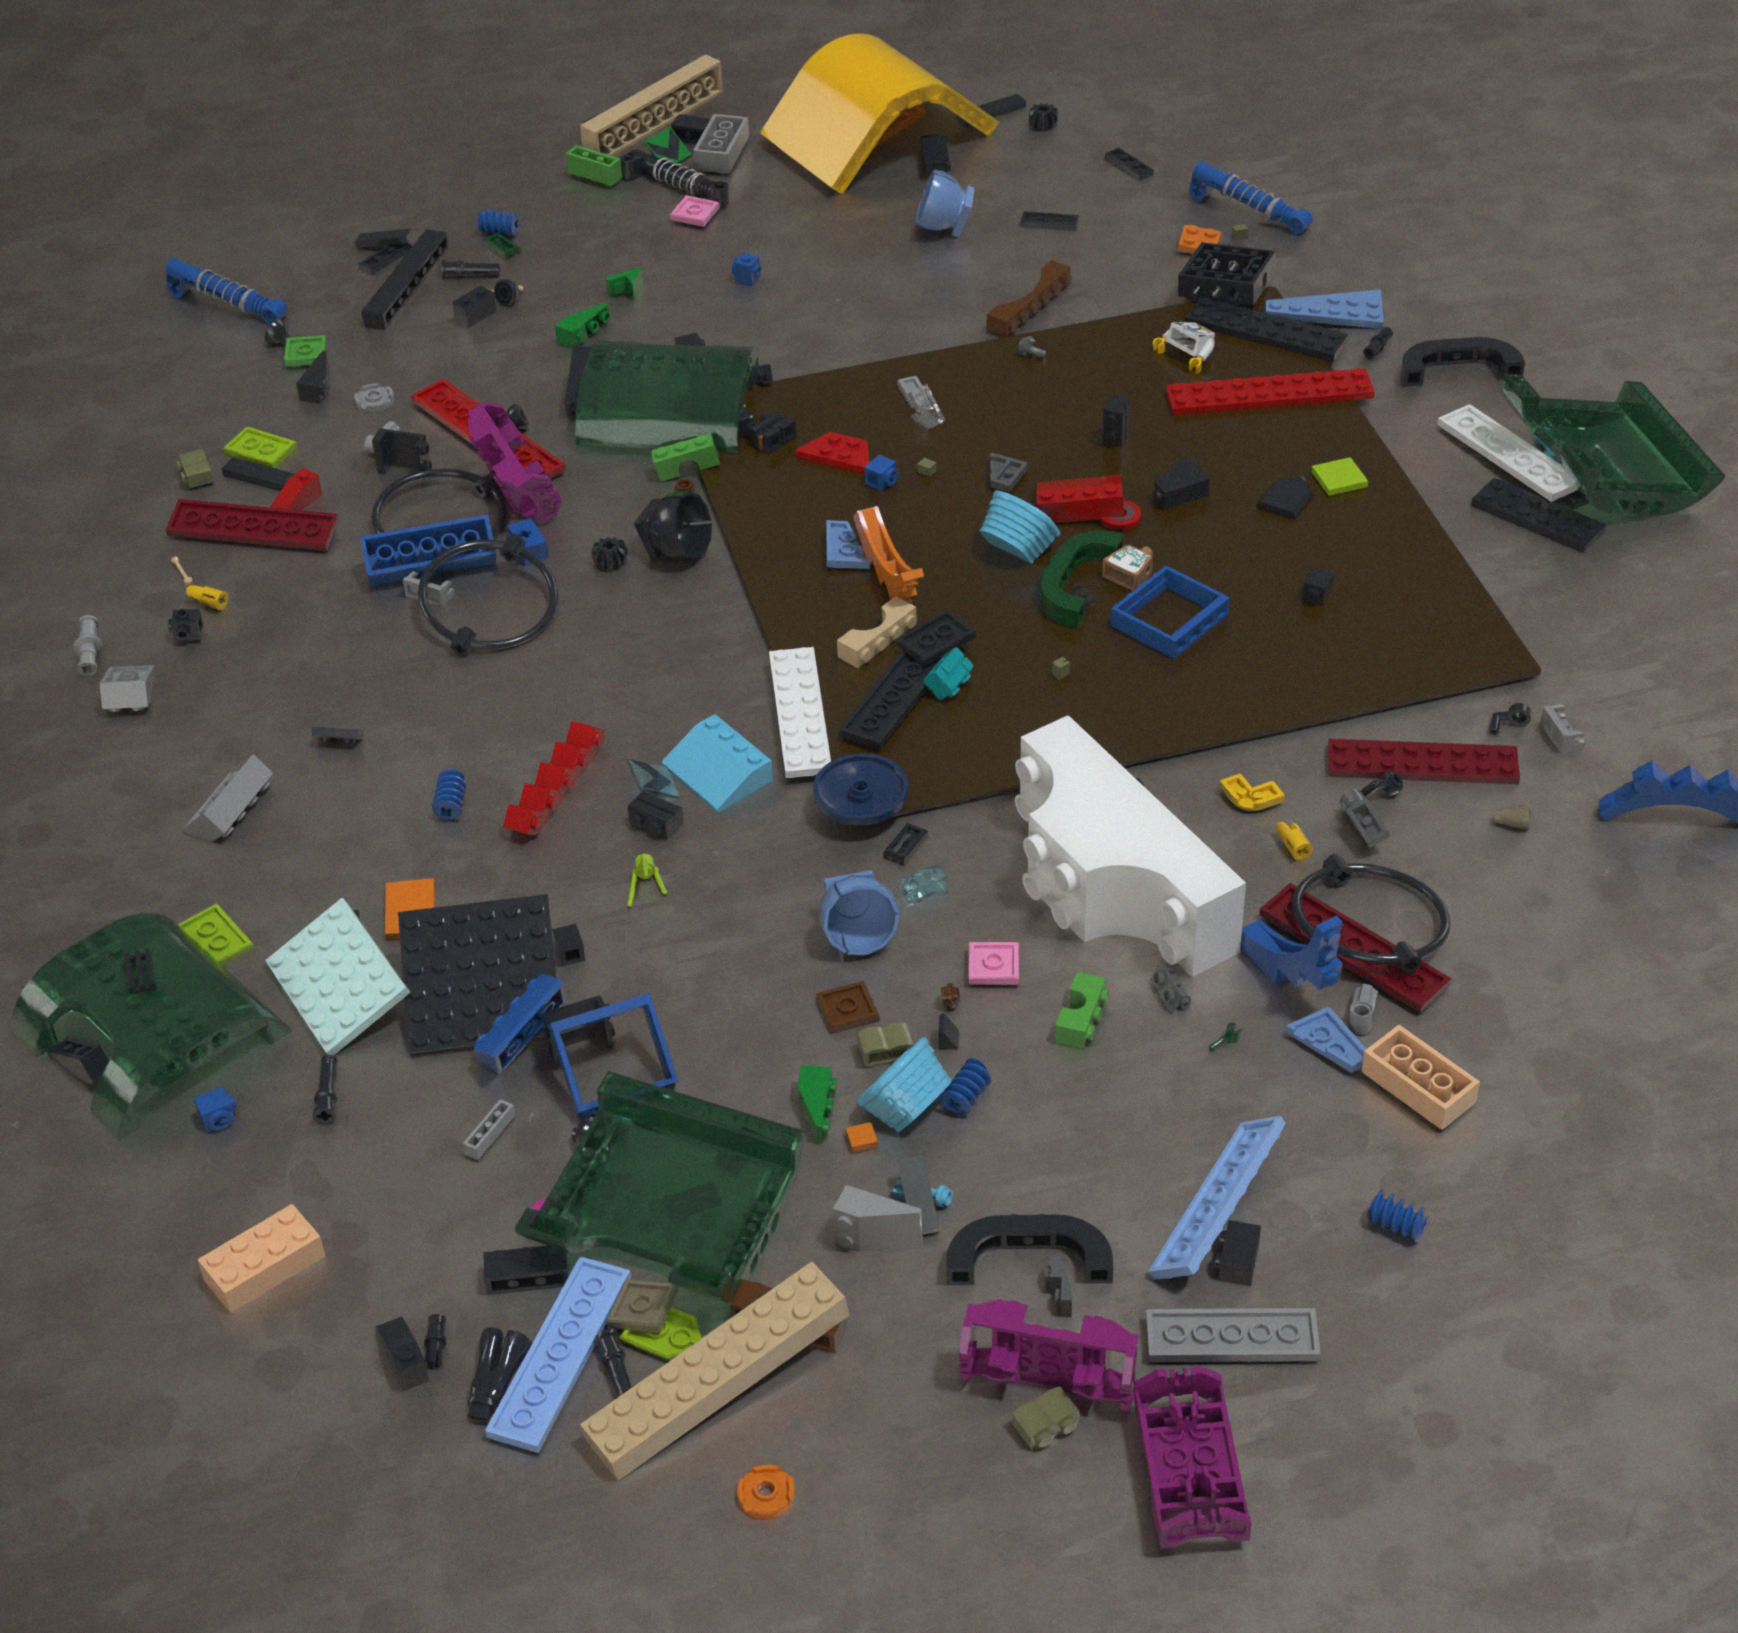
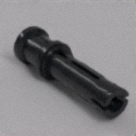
[441,259,500,277]
[313,1055,338,1124]
[594,1329,632,1398]

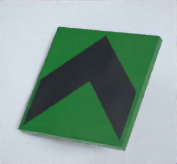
[643,127,692,164]

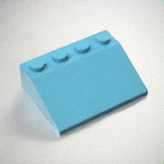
[661,714,773,813]

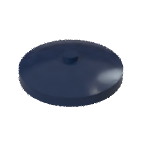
[813,753,908,825]

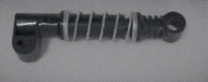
[620,149,729,206]

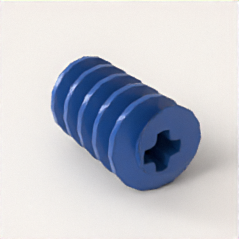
[477,209,519,236]
[432,769,466,821]
[940,1058,992,1114]
[1367,1189,1429,1242]

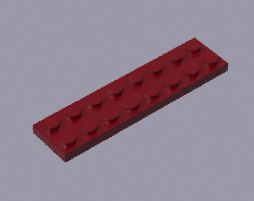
[165,499,339,551]
[1328,739,1520,785]
[1259,883,1452,1013]

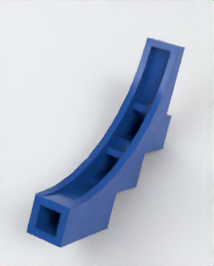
[1599,760,1738,824]
[1240,916,1343,990]

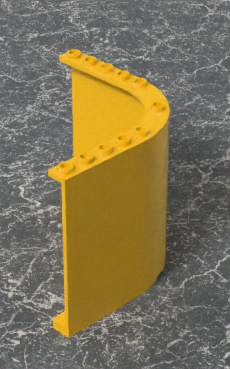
[760,34,999,194]

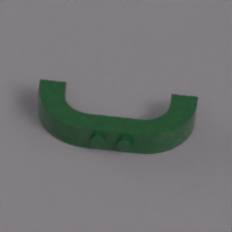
[1041,531,1124,629]

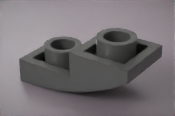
[1045,1255,1072,1317]

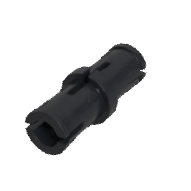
[1363,327,1393,359]
[424,1314,447,1370]

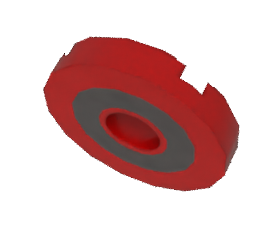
[1099,500,1142,531]

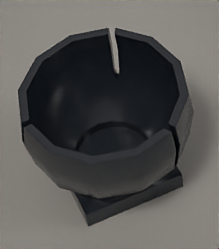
[633,491,712,561]

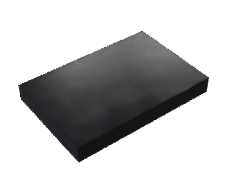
[896,610,976,666]

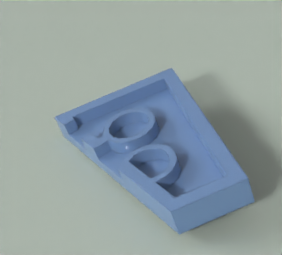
[826,520,870,569]
[1286,1007,1366,1073]

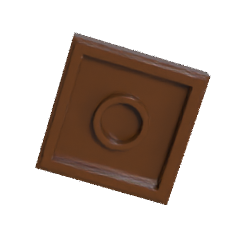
[816,981,880,1034]

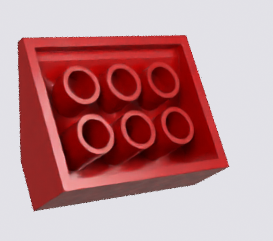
[1036,475,1124,523]

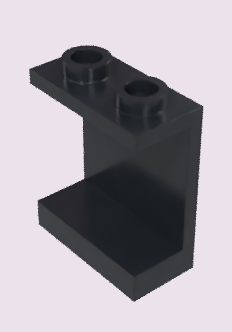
[372,428,432,480]
[542,995,616,1065]

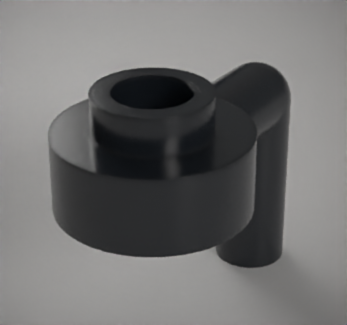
[1489,703,1532,735]
[1360,771,1403,798]

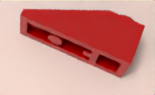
[270,468,323,510]

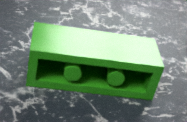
[565,145,622,186]

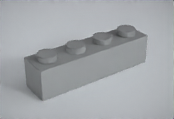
[463,1099,515,1160]

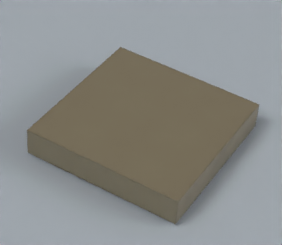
[607,1279,679,1333]

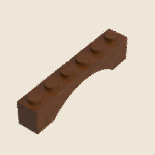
[986,260,1072,337]

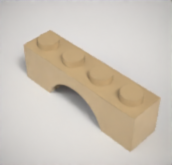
[837,596,917,668]

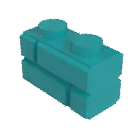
[923,648,973,700]

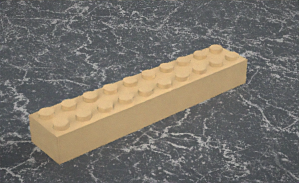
[580,54,723,156]
[580,1262,850,1481]

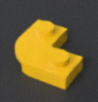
[1219,773,1285,811]

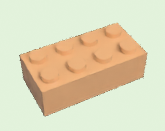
[1362,1025,1480,1130]
[197,1204,326,1313]

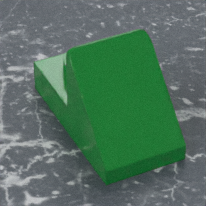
[605,267,644,299]

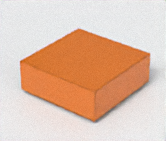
[845,1122,878,1153]

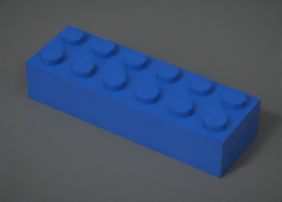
[360,514,497,586]

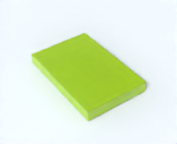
[223,427,297,468]
[174,903,254,971]

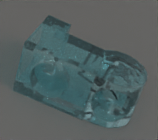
[898,864,949,905]

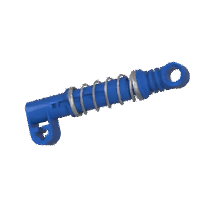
[1189,161,1313,234]
[165,258,288,324]

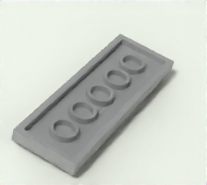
[1146,1308,1321,1362]

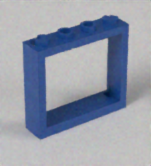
[1110,566,1230,659]
[549,993,678,1118]

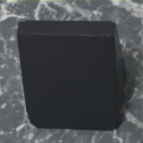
[938,1013,960,1050]

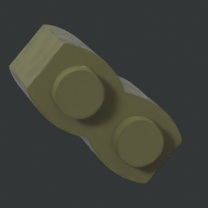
[176,449,214,488]
[857,1022,914,1067]
[1012,1387,1080,1449]

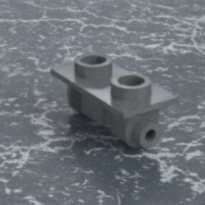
[1150,961,1191,1014]

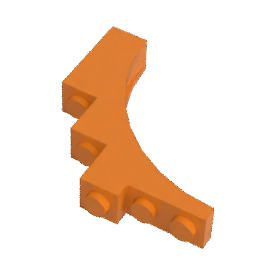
[853,506,924,603]

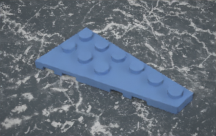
[1264,289,1384,329]

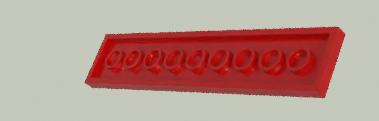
[1166,368,1375,415]
[411,379,566,479]

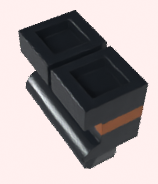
[746,411,797,454]

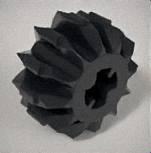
[1029,103,1058,130]
[591,537,628,570]

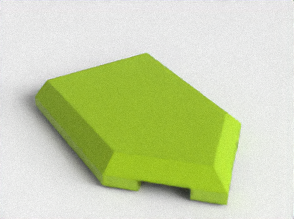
[619,1307,702,1360]

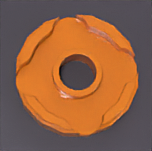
[737,1464,796,1520]

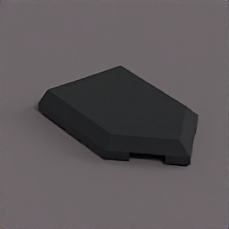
[1256,476,1313,519]

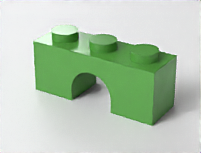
[652,433,720,482]
[1055,972,1109,1049]

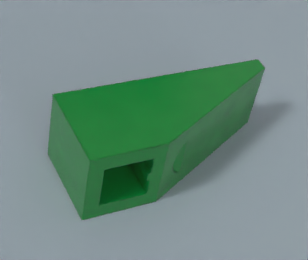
[555,303,610,348]
[797,1065,837,1144]

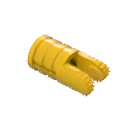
[186,585,229,611]
[1276,822,1313,861]

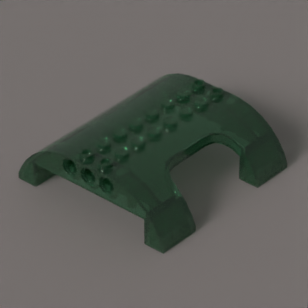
[575,340,761,453]
[1502,374,1726,517]
[10,913,292,1141]
[515,1071,805,1303]

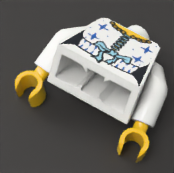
[1153,322,1215,374]

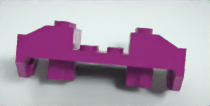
[468,401,562,526]
[959,1299,1139,1411]
[1134,1366,1252,1549]

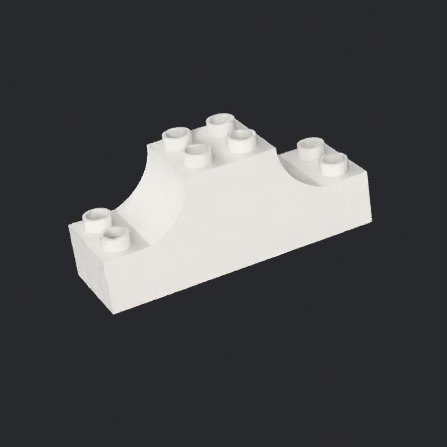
[1015,715,1246,977]

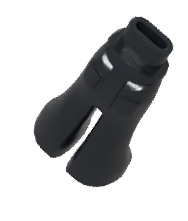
[467,1327,532,1422]

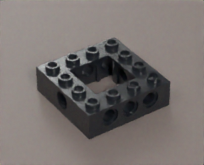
[1178,242,1276,306]

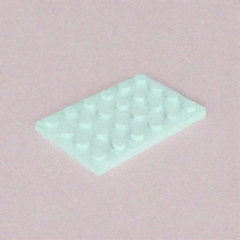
[265,898,410,1056]

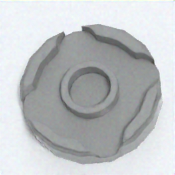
[354,383,394,413]

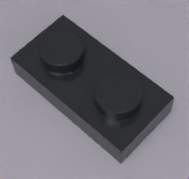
[312,727,363,743]

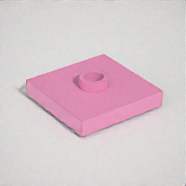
[670,196,720,227]
[969,942,1019,985]

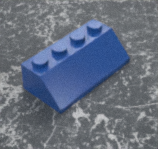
[474,974,567,1075]

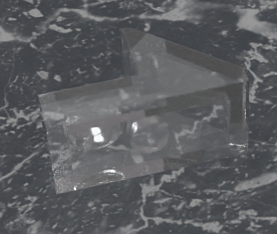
[908,384,946,429]

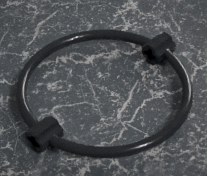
[372,469,507,539]
[418,534,559,656]
[1292,854,1451,974]

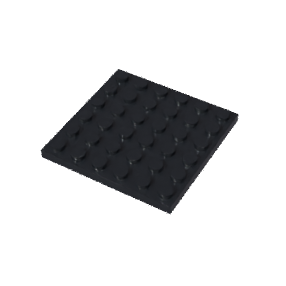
[398,894,557,1056]

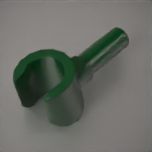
[1209,1022,1242,1051]

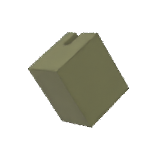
[1232,224,1248,240]
[917,458,937,477]
[1052,657,1070,680]

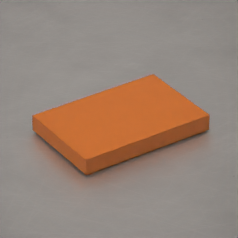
[385,878,435,940]

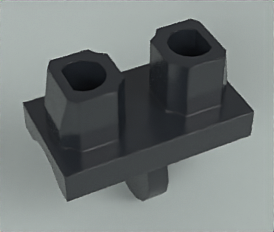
[735,364,773,388]

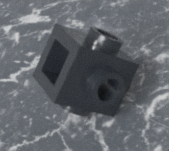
[168,609,204,641]

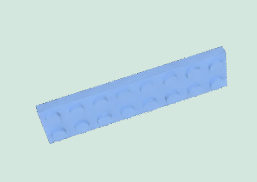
[1147,1116,1286,1280]
[485,1256,631,1453]

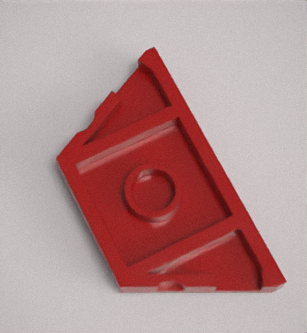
[795,432,869,474]

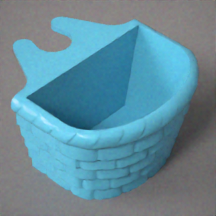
[980,491,1060,564]
[857,1037,952,1133]

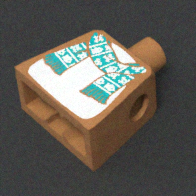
[1103,545,1153,591]

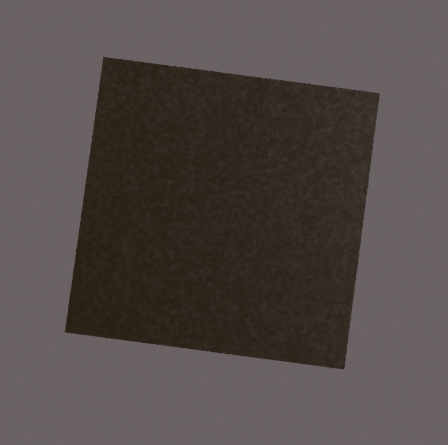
[673,286,1541,827]

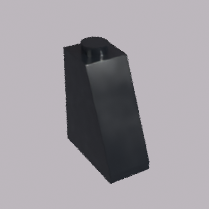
[1153,456,1210,510]

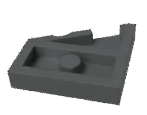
[990,453,1028,493]

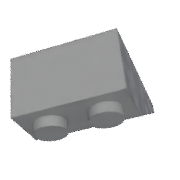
[99,665,155,712]
[833,1185,923,1251]

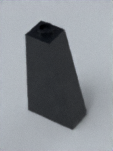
[564,346,598,417]

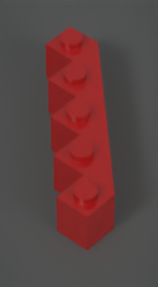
[503,721,605,835]

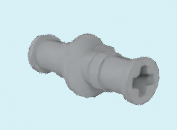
[73,615,103,676]

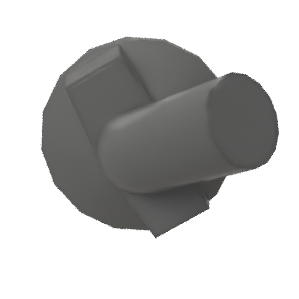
[1018,336,1046,359]

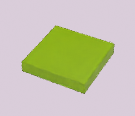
[1311,457,1368,496]

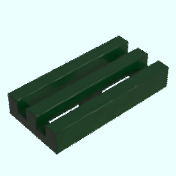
[483,233,521,260]

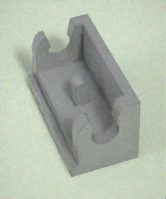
[403,571,455,607]
[1540,704,1585,753]

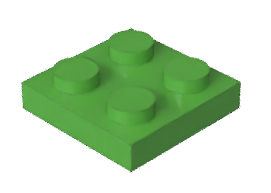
[284,335,327,367]

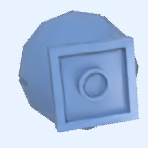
[915,170,975,238]
[819,870,900,955]

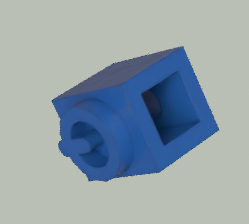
[731,253,762,286]
[864,455,899,491]
[193,1087,238,1132]

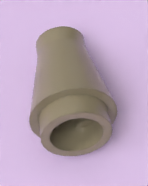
[1495,805,1531,829]

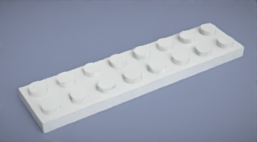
[1438,404,1584,502]
[769,647,831,778]

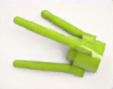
[627,853,667,908]

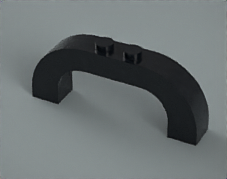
[1401,337,1525,387]
[946,1214,1114,1286]

